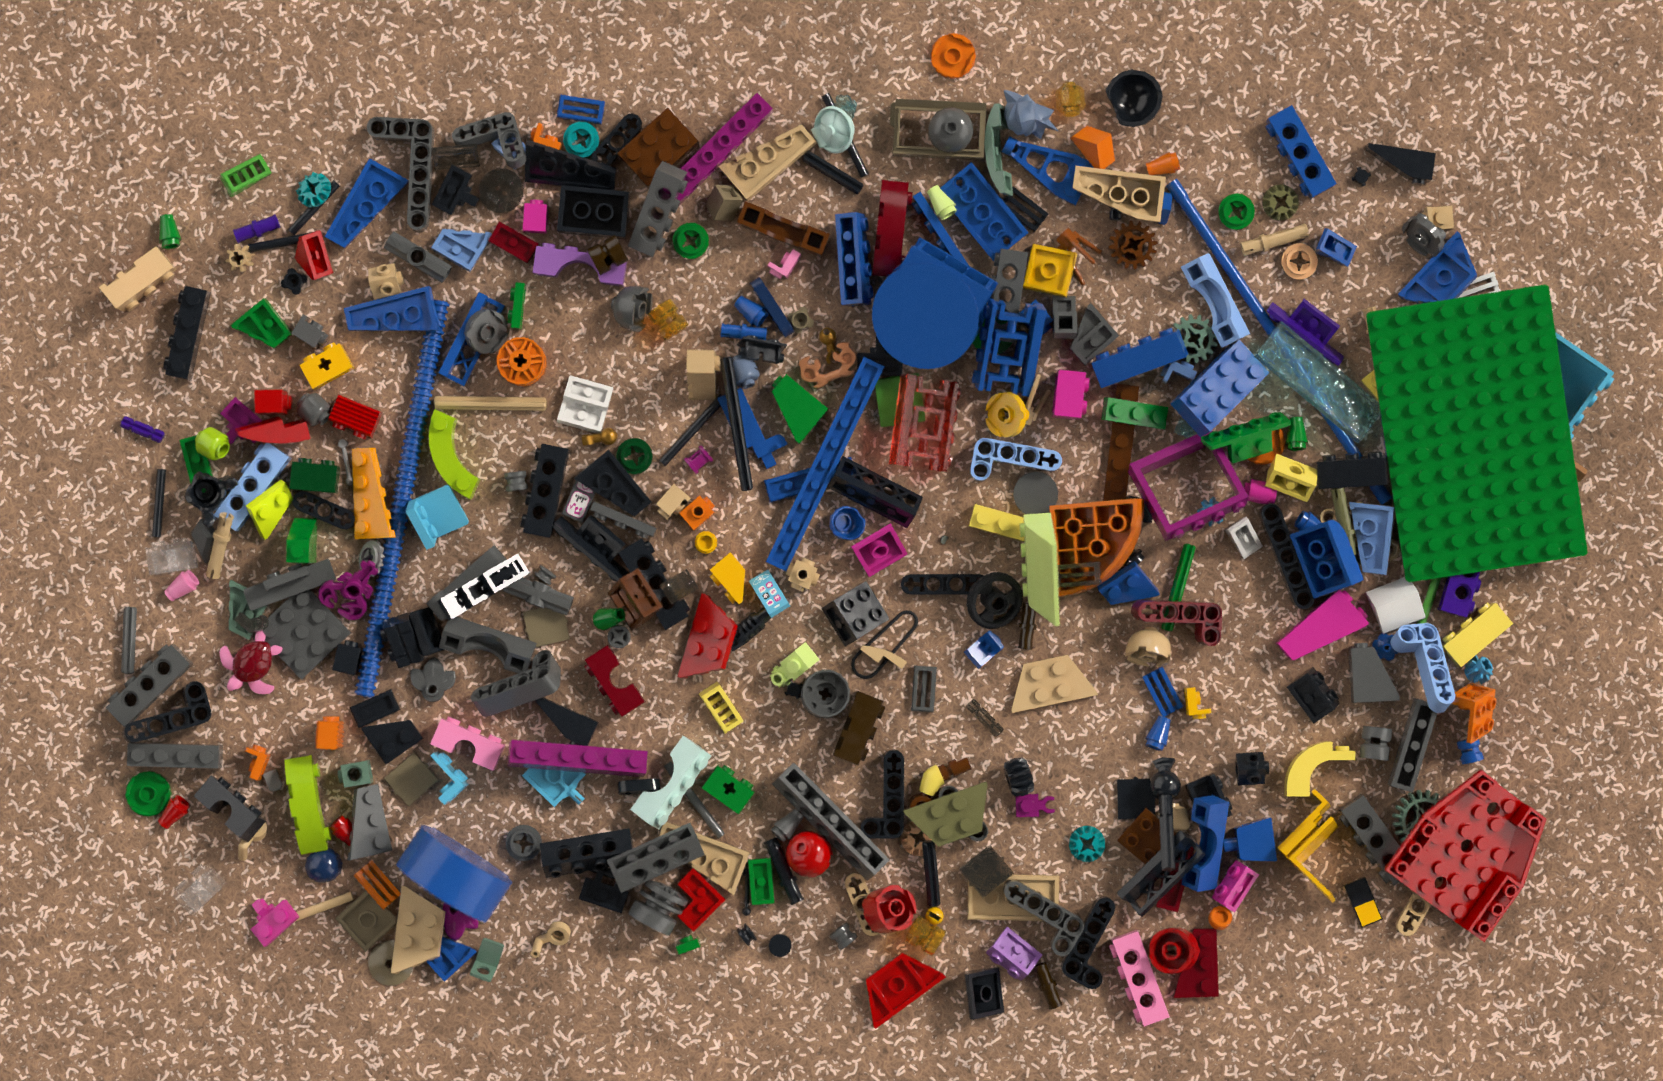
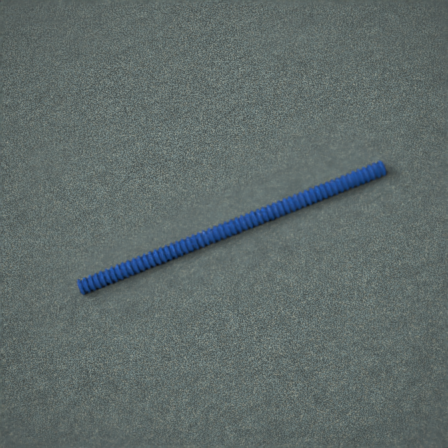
[354,299,450,698]

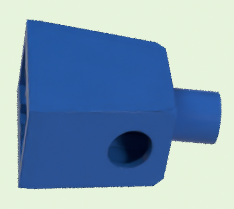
[1223,817,1277,861]

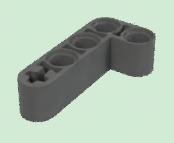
[426,545,507,621]
[470,650,561,717]
[1003,880,1084,956]

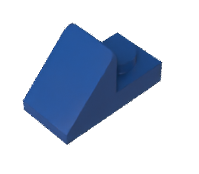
[1315,228,1357,267]

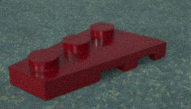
[1173,928,1219,998]

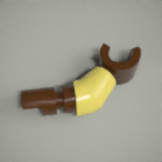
[908,758,972,808]

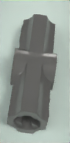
[384,231,452,283]
[503,577,574,615]

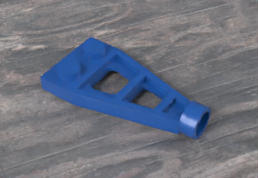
[1002,136,1094,206]

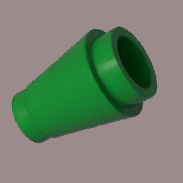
[159,214,182,249]
[1286,417,1308,451]
[593,608,625,631]

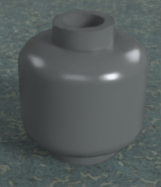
[297,393,331,426]

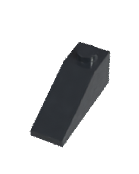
[1365,143,1436,185]
[535,697,599,746]

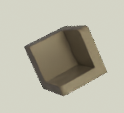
[706,185,743,221]

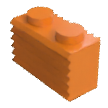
[315,716,345,750]

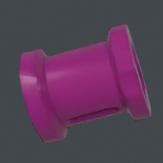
[684,445,713,474]

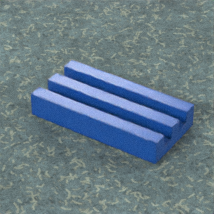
[557,95,605,124]
[1142,667,1183,717]

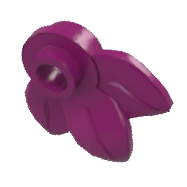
[441,902,479,941]

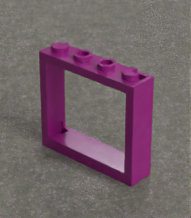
[1128,431,1249,541]

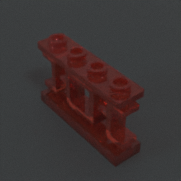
[889,374,961,472]

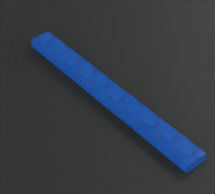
[766,357,884,571]

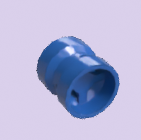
[1456,739,1484,764]

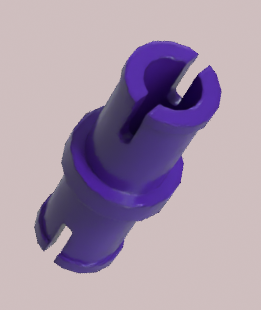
[233,214,281,243]

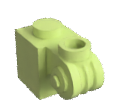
[770,642,820,688]

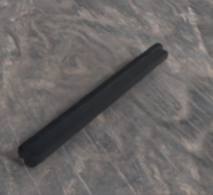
[720,356,753,491]

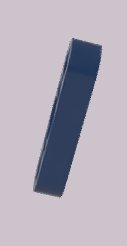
[750,277,795,338]

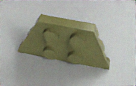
[903,781,987,847]

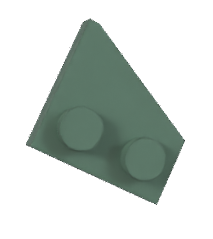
[229,580,268,640]

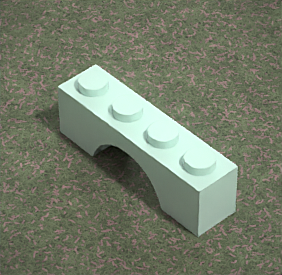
[630,736,712,829]

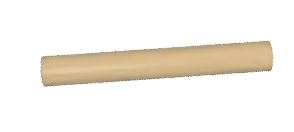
[295,892,354,922]

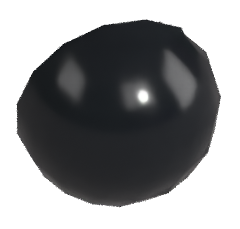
[1106,69,1163,127]

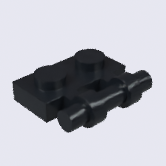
[579,868,629,914]

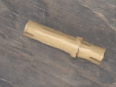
[1240,224,1309,256]
[205,512,234,579]

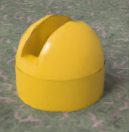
[925,907,944,925]

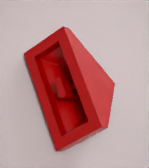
[295,230,333,280]

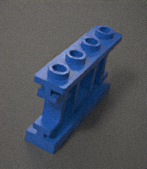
[972,298,1047,397]

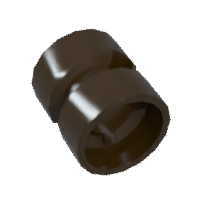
[587,235,629,276]

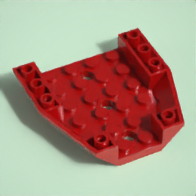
[1384,769,1547,942]

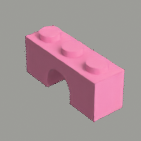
[430,716,505,771]

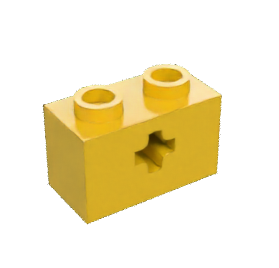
[300,342,355,390]

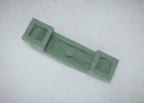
[984,103,1013,196]

